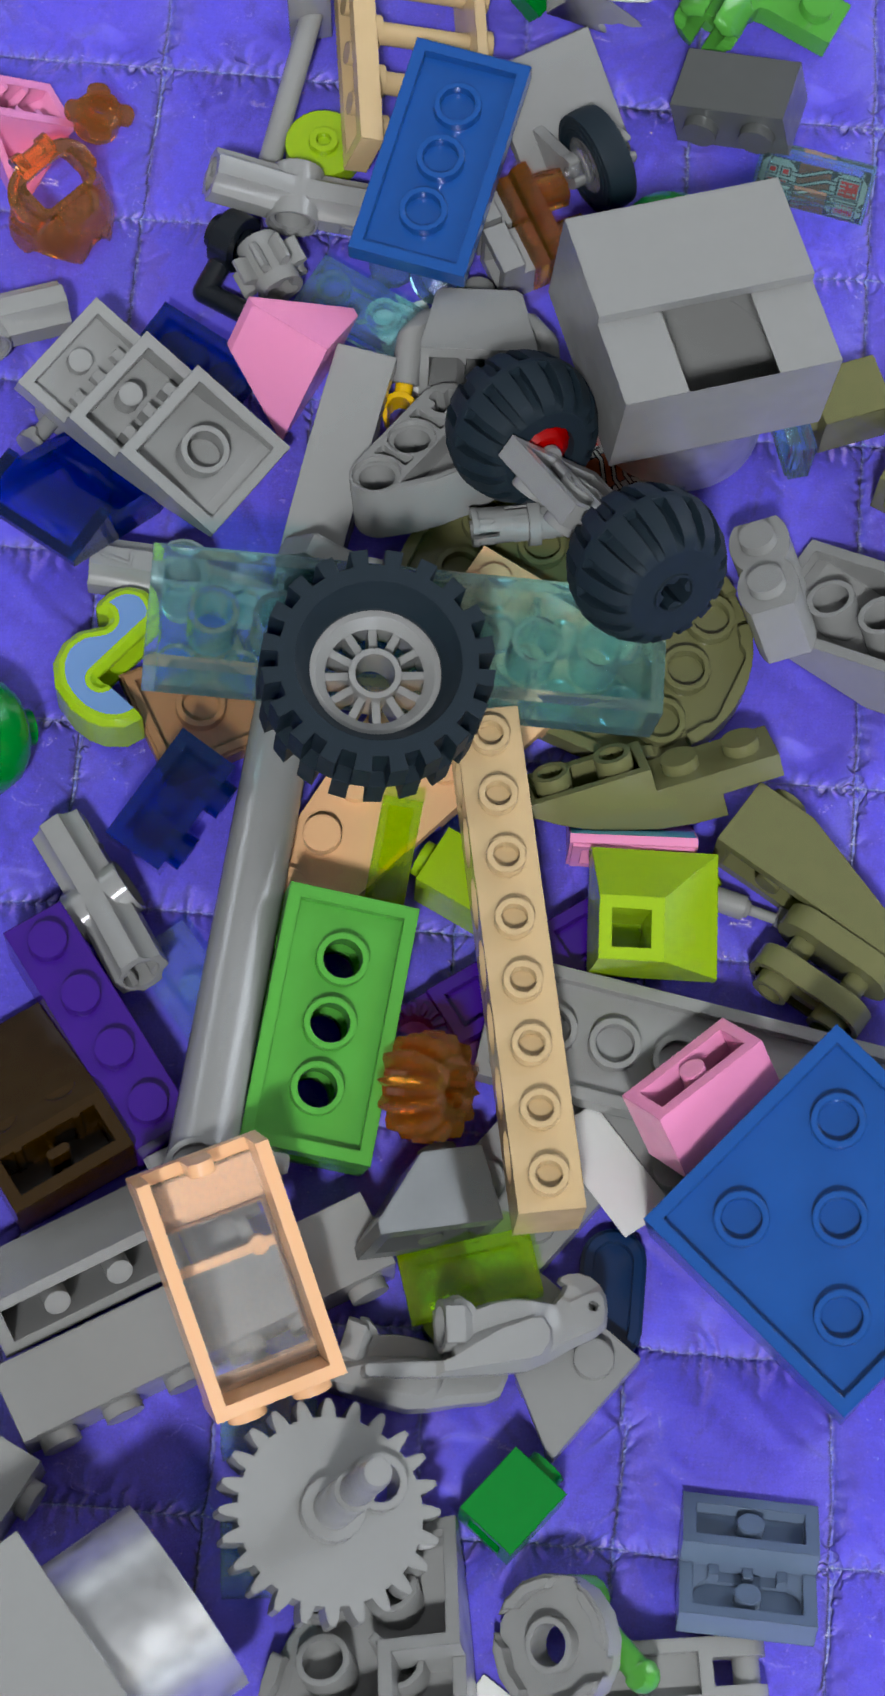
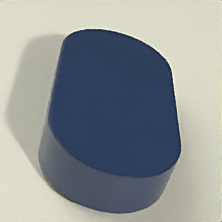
[578,1229,647,1351]

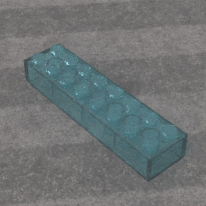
[141,542,666,738]

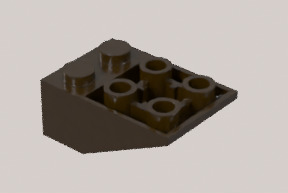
[0,1002,138,1233]

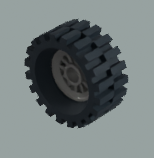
[255,550,496,802]

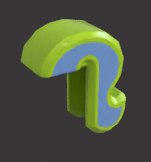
[53,587,160,747]

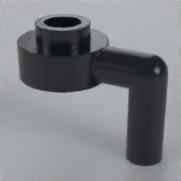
[192,208,261,322]

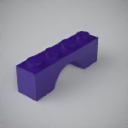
[3,901,179,1171]

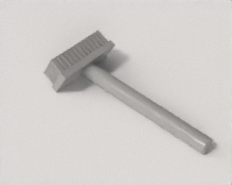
[258,0,332,163]

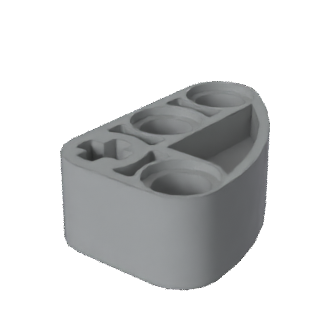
[349,383,495,538]

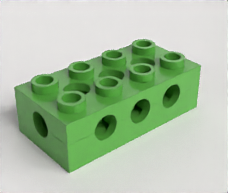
[239,881,420,1177]

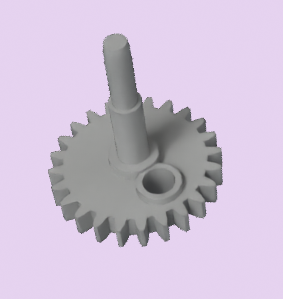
[213,1398,441,1632]

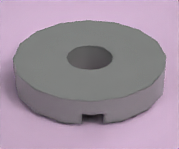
[492,1573,622,1696]

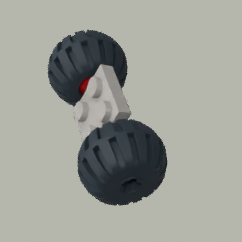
[445,349,728,644]

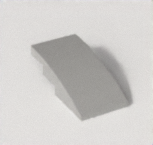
[14,297,290,537]

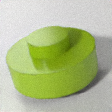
[285,110,357,180]

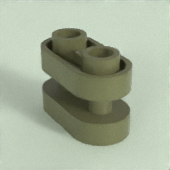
[749,903,885,1039]

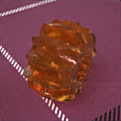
[376,1030,480,1144]

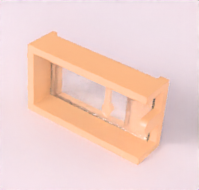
[125,1130,348,1426]

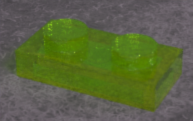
[396,1230,544,1326]

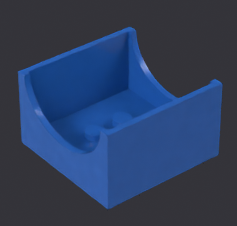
[643,1024,885,1425]

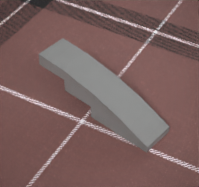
[273,343,397,579]

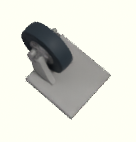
[508,26,637,212]

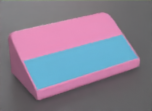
[565,825,698,867]

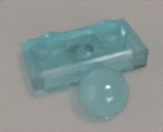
[293,255,423,357]

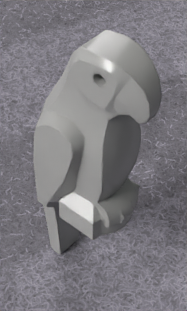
[360,1273,608,1379]
[252,1316,508,1414]

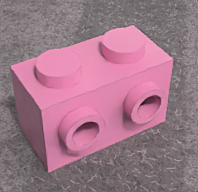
[622,1017,780,1177]

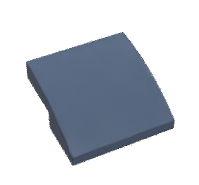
[675,1491,820,1647]

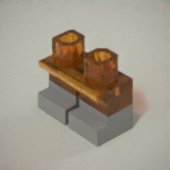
[476,161,582,295]

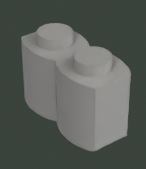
[729,515,816,664]

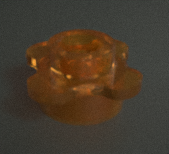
[64,83,134,145]

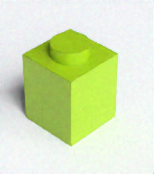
[410,827,473,934]

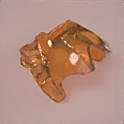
[7,132,114,264]

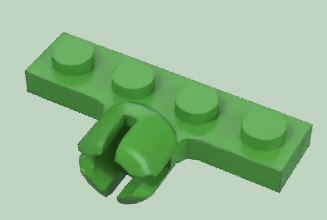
[674,0,852,57]

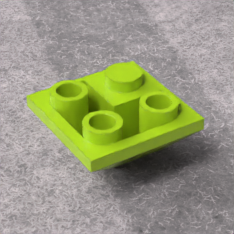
[586,847,719,983]

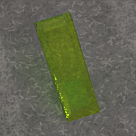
[364,792,425,905]

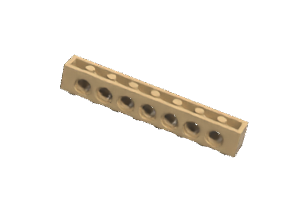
[451,706,587,1236]

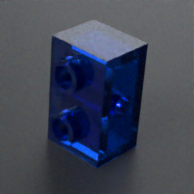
[106,728,238,875]

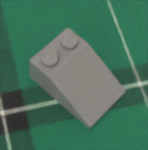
[789,539,885,714]

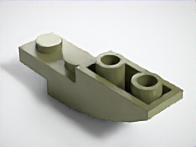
[527,725,784,831]

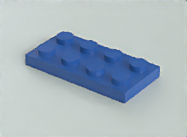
[348,37,532,287]

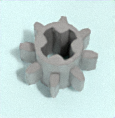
[232,229,308,300]

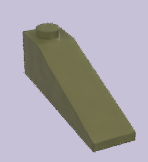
[712,782,885,956]

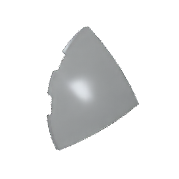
[258,1515,477,1696]

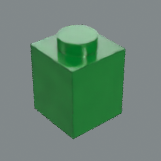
[457,1447,567,1565]

